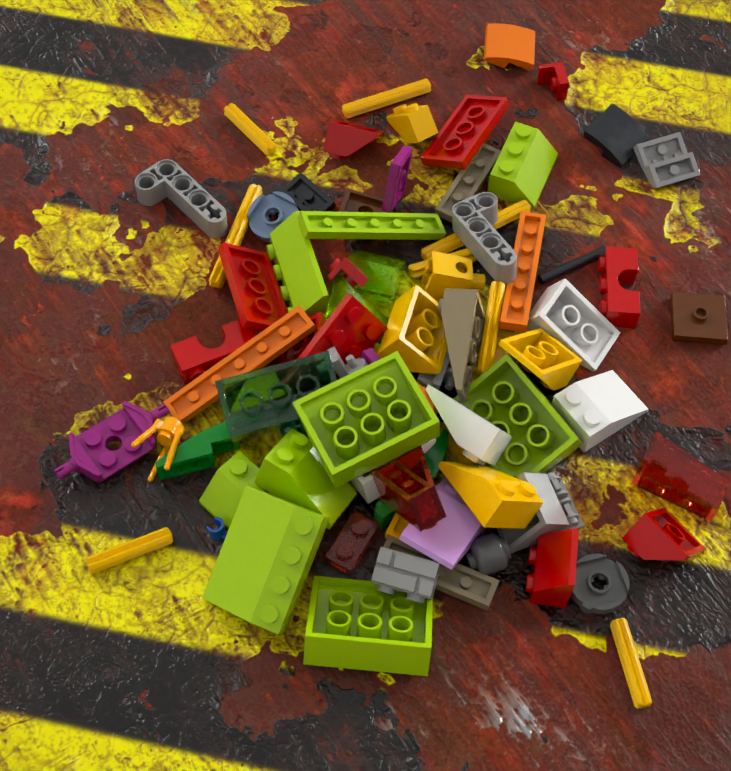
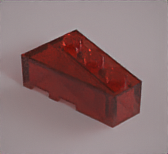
[631,431,730,522]
[371,446,447,532]

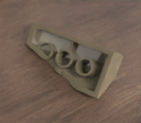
[438,288,486,402]

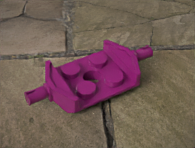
[54,401,170,482]

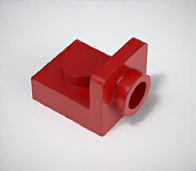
[537,62,569,101]
[327,257,370,288]

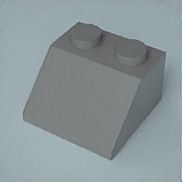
[496,472,570,553]

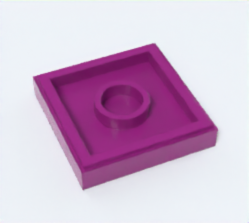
[381,145,413,212]

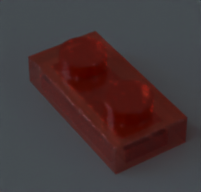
[325,510,380,575]

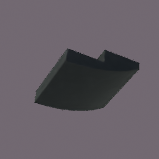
[583,103,650,169]
[269,172,336,218]

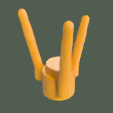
[131,417,185,482]

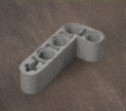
[135,159,228,239]
[452,192,517,284]

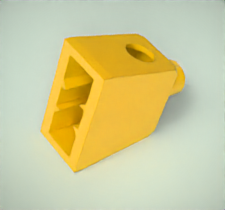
[420,251,485,302]

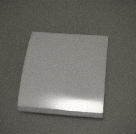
[633,132,700,189]

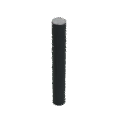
[537,246,606,285]

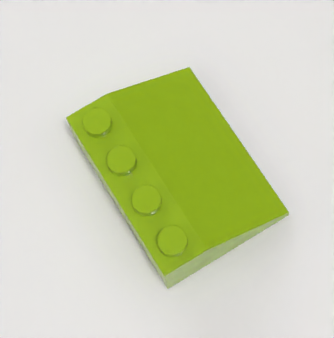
[292,351,440,488]
[453,353,584,477]
[202,485,330,634]
[303,576,433,676]

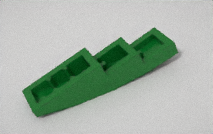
[155,410,264,481]

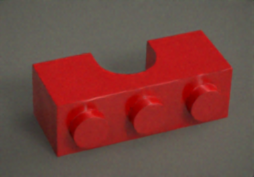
[597,246,641,328]
[170,319,256,385]

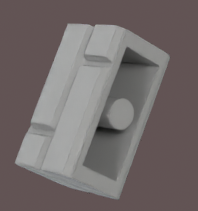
[371,547,441,603]

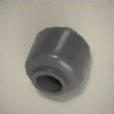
[465,533,512,575]

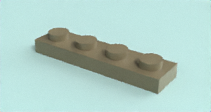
[435,143,501,223]
[383,535,500,611]

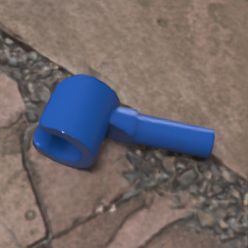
[207,517,228,540]

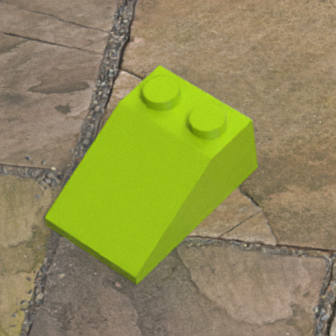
[254,428,357,529]

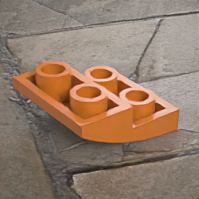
[484,23,535,71]

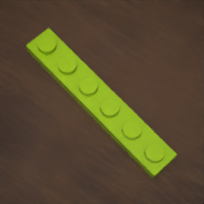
[297,211,446,240]

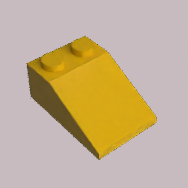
[498,328,583,391]
[438,461,544,529]

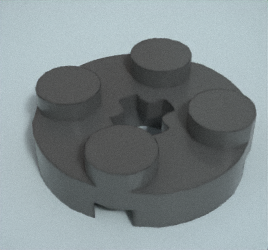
[571,554,630,614]

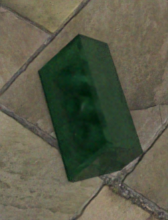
[215,351,337,443]

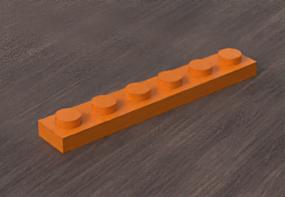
[499,211,546,333]
[163,305,317,424]

